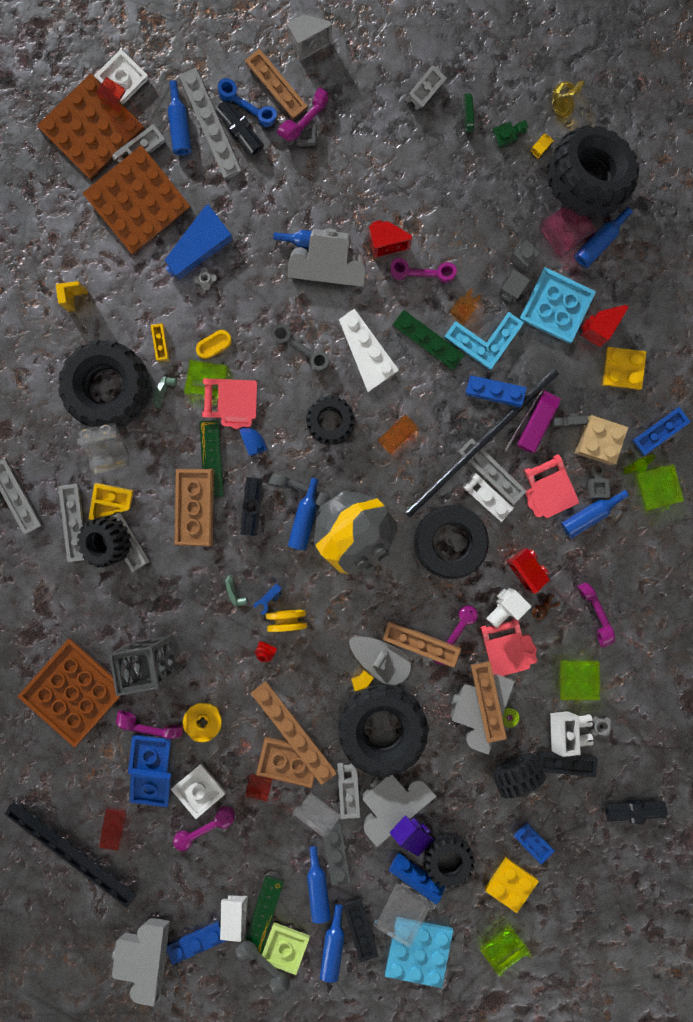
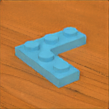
[444,312,524,370]

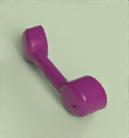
[277,87,329,142]
[390,258,457,283]
[576,583,615,649]
[434,605,478,665]
[116,710,183,739]
[173,806,235,852]

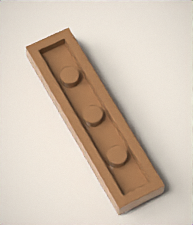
[245,48,308,121]
[383,621,462,668]
[470,661,507,743]

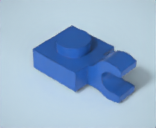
[253,583,283,615]

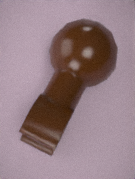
[532,594,561,620]

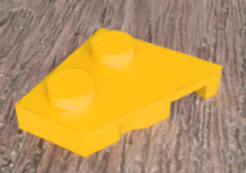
[88,483,134,520]

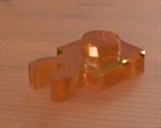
[449,288,481,324]

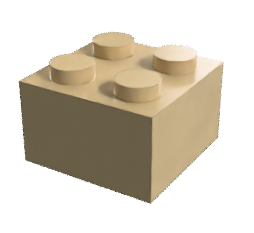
[575,415,628,466]

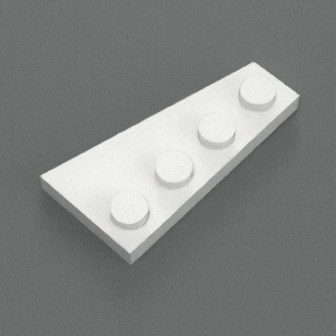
[339,309,399,393]

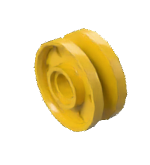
[266,610,307,632]

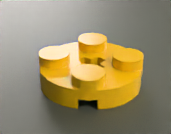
[183,702,222,742]

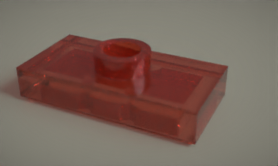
[99,807,126,851]

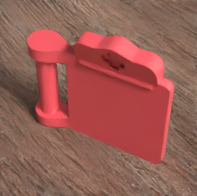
[202,378,257,429]
[524,454,579,518]
[480,618,537,676]

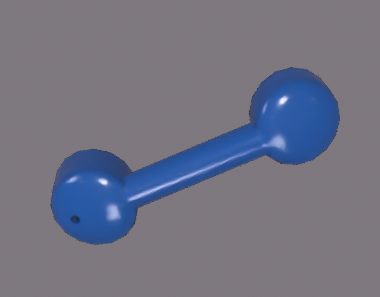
[218,78,277,127]

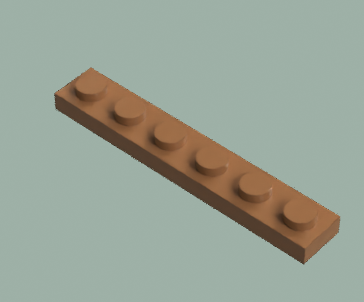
[251,681,337,785]

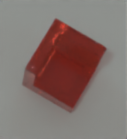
[96,77,126,112]
[245,774,272,802]

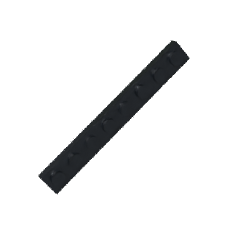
[4,801,137,908]

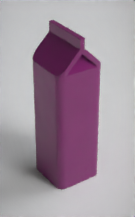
[515,390,561,454]

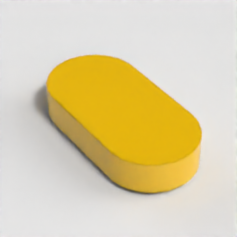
[196,330,232,360]

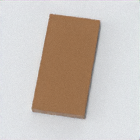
[174,469,214,546]

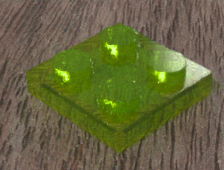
[635,464,684,511]
[559,661,600,700]

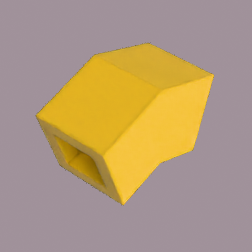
[531,133,554,159]
[351,670,374,691]

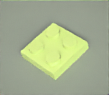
[262,922,310,975]

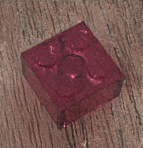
[539,207,597,258]

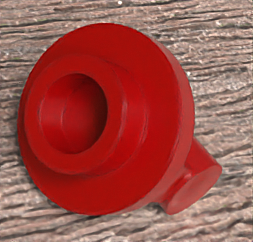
[255,641,277,662]

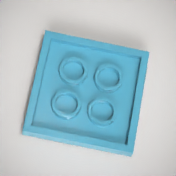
[519,267,596,344]
[385,917,453,988]

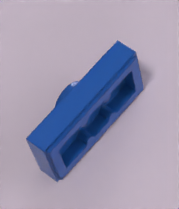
[513,822,555,865]

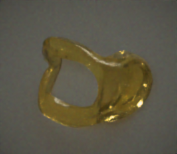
[553,80,585,117]

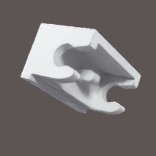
[220,895,248,942]

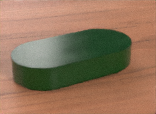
[463,93,474,132]

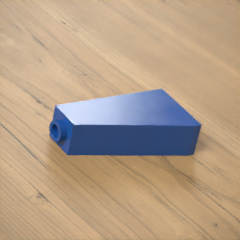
[164,204,233,280]

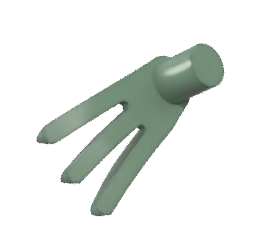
[153,376,177,409]
[225,575,248,607]

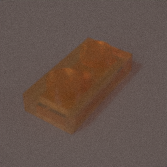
[378,414,418,455]

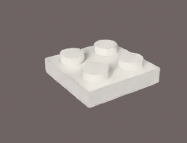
[94,49,149,105]
[171,763,226,819]

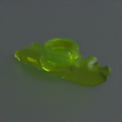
[623,454,656,475]

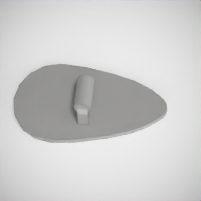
[349,636,411,685]

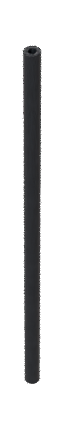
[405,369,559,517]

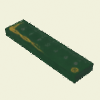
[199,420,224,497]
[245,875,284,954]

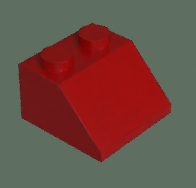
[368,220,412,259]
[580,305,629,347]
[506,548,550,594]

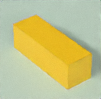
[151,323,170,362]

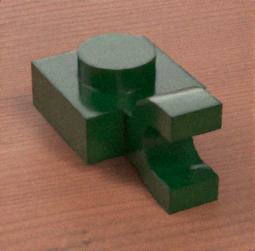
[492,120,528,148]

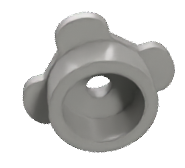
[194,267,217,290]
[591,716,611,737]

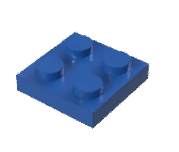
[128,734,172,774]
[130,768,171,808]

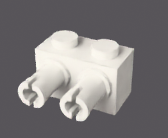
[486,588,532,628]
[550,711,593,757]

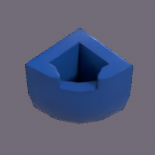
[239,428,268,457]

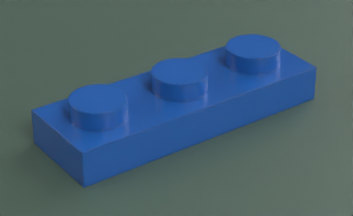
[466,375,527,408]
[632,407,691,456]
[388,853,446,904]
[166,921,226,965]

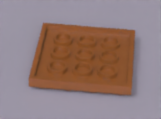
[37,73,145,181]
[82,145,191,255]
[17,638,122,748]

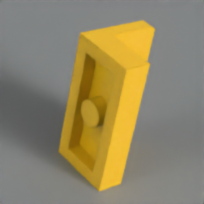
[56,281,88,312]

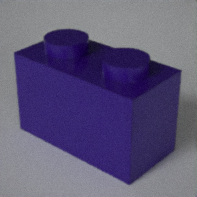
[389,815,434,857]

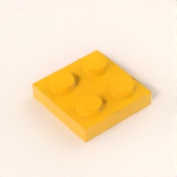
[602,347,646,390]
[484,857,539,913]

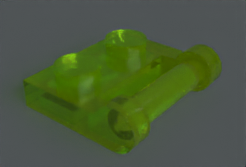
[184,360,228,399]
[479,925,531,977]

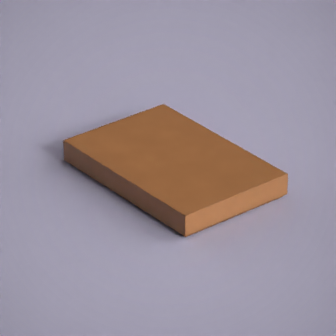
[256,736,321,788]

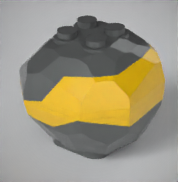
[314,490,397,574]

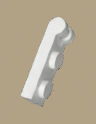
[461,472,514,522]

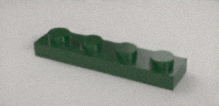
[392,310,465,371]

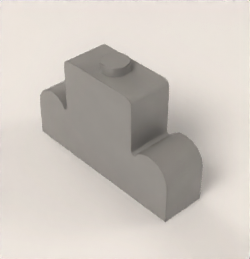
[287,228,366,287]
[450,673,515,755]
[363,774,436,847]
[112,918,170,1007]

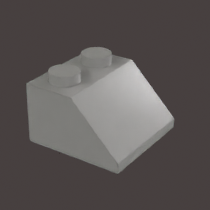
[287,14,332,61]

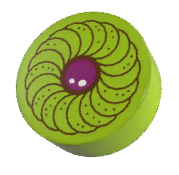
[502,707,519,728]

